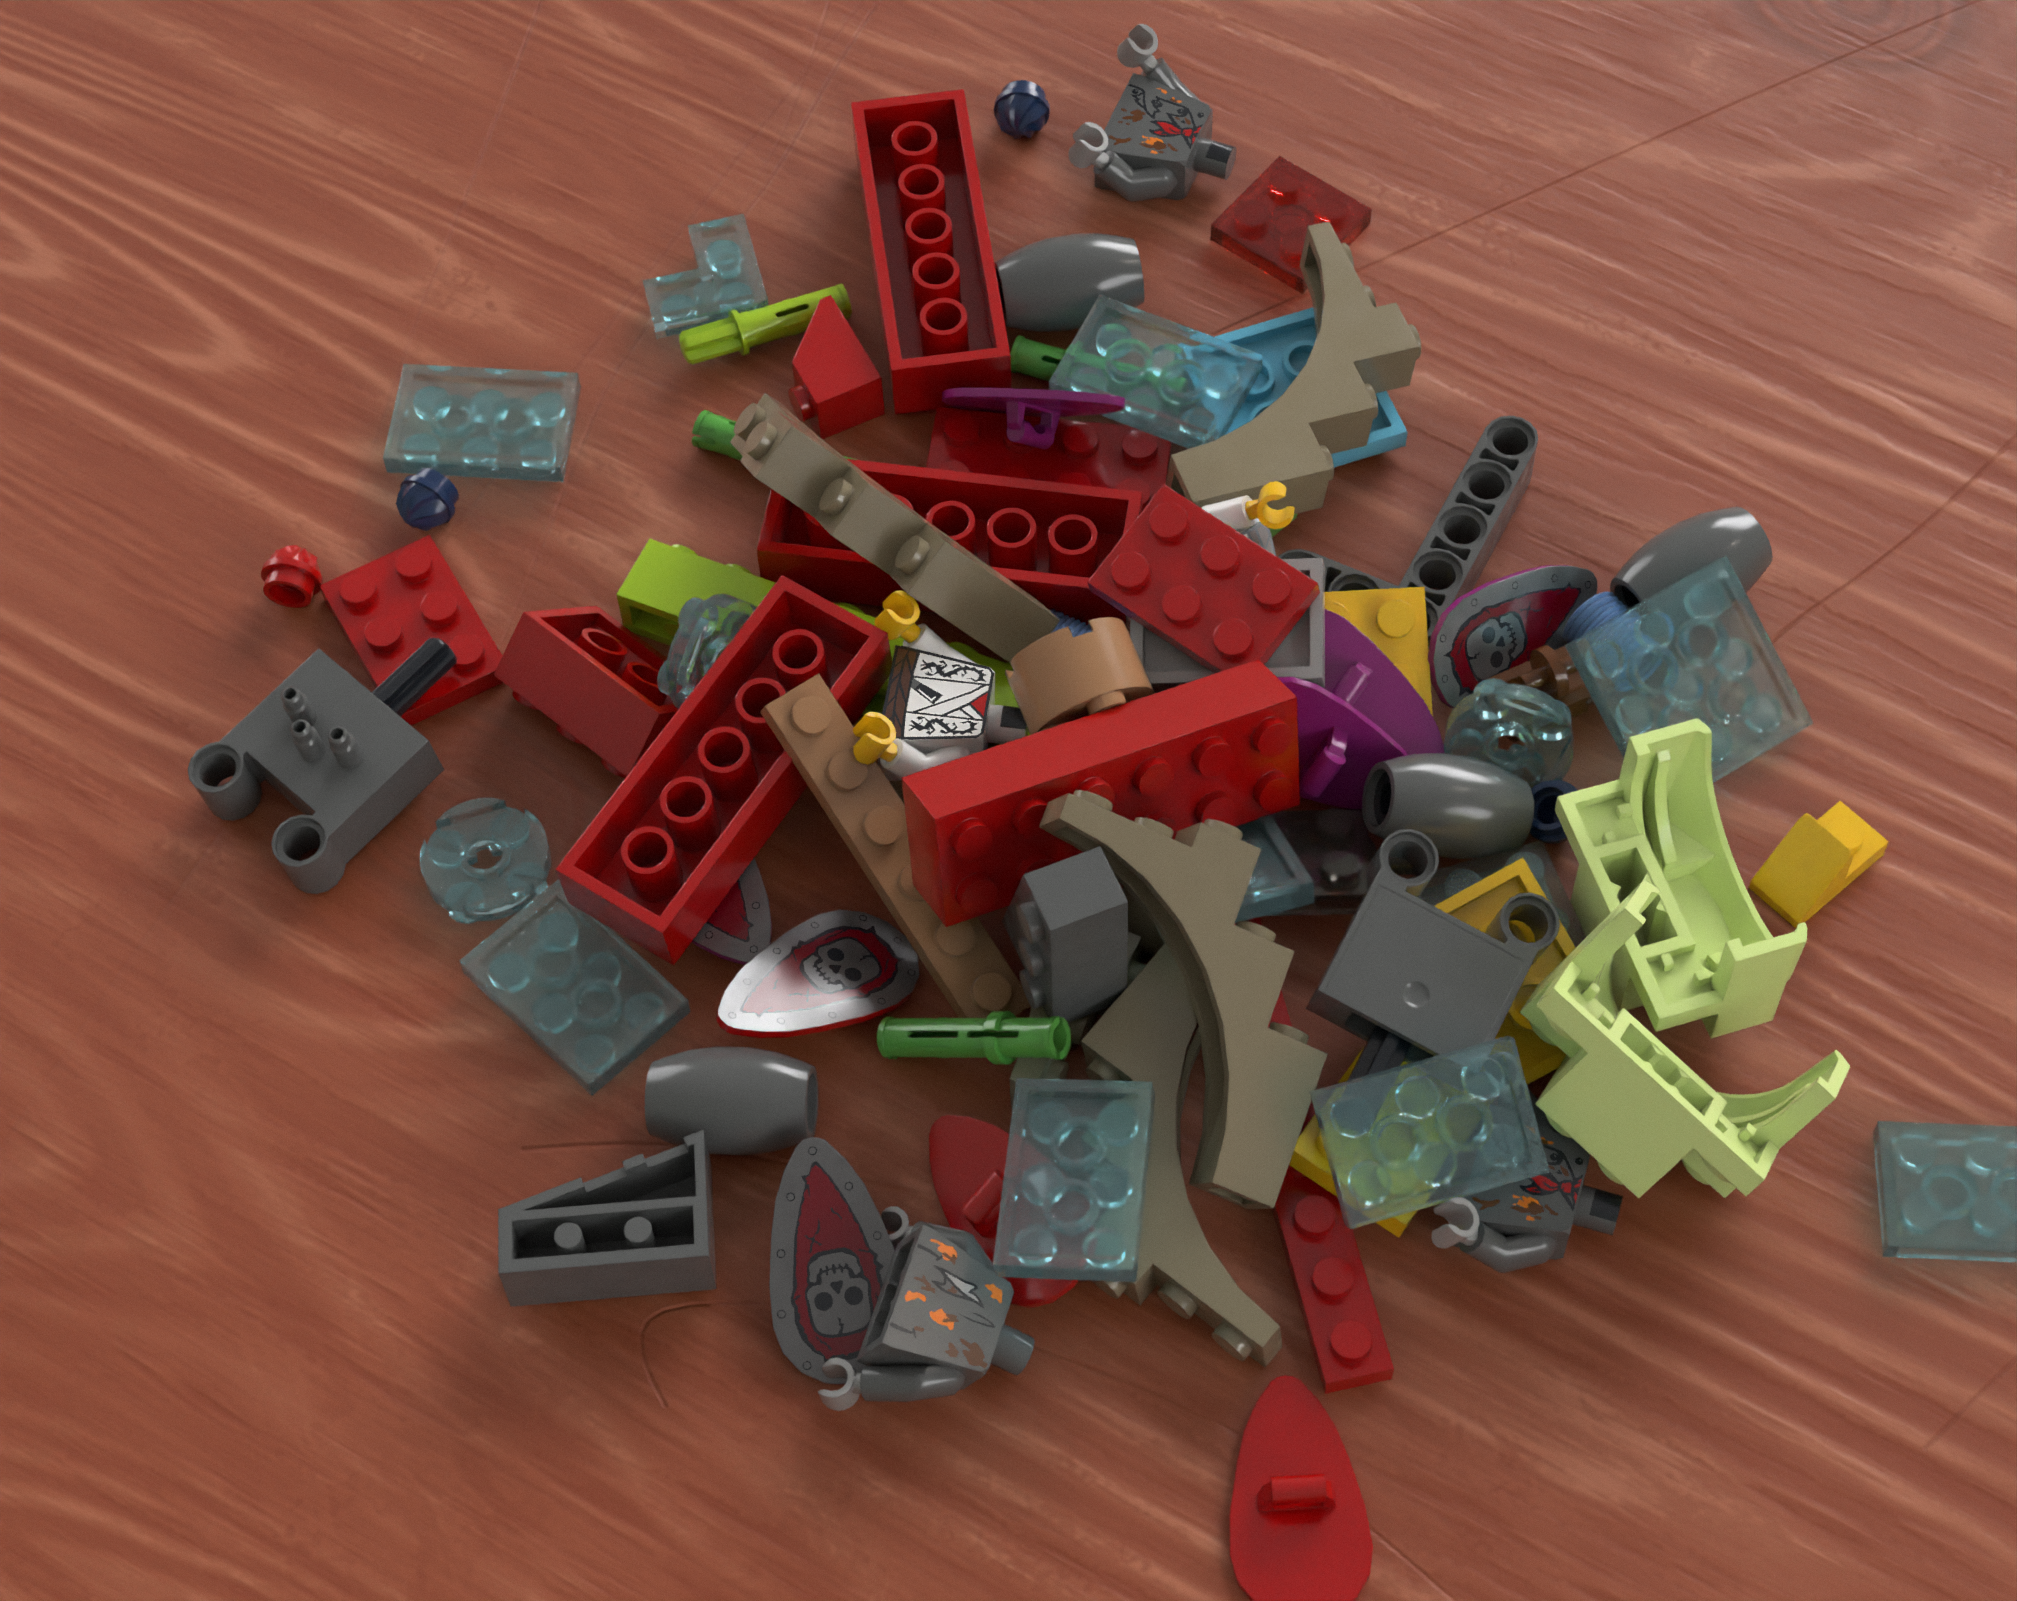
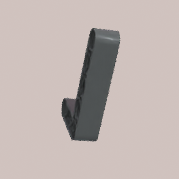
[1278,416,1538,649]

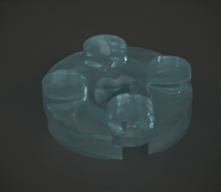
[657,594,757,709]
[1444,678,1574,789]
[420,798,552,924]

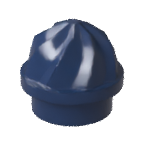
[994,80,1050,139]
[396,468,459,531]
[1529,780,1578,844]

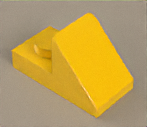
[1748,801,1889,928]

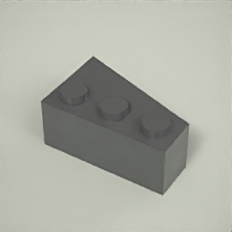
[1002,846,1128,1023]
[498,1130,717,1307]

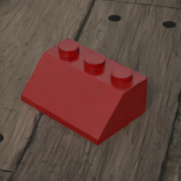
[494,606,699,778]

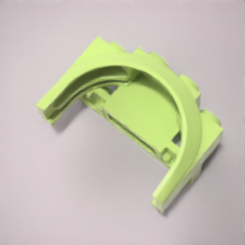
[1555,718,1807,1038]
[1520,880,1850,1198]

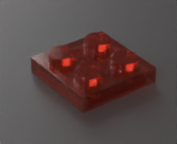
[1210,156,1372,294]

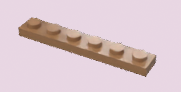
[760,673,1031,1018]

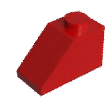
[788,295,885,440]

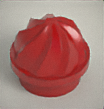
[261,545,323,608]

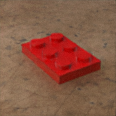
[1087,484,1320,673]
[319,535,503,726]

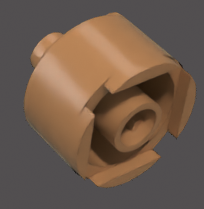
[1005,617,1154,735]

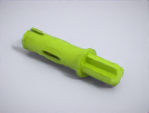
[679,283,852,364]

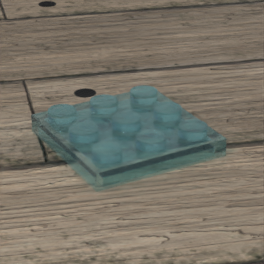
[1564,556,1813,783]

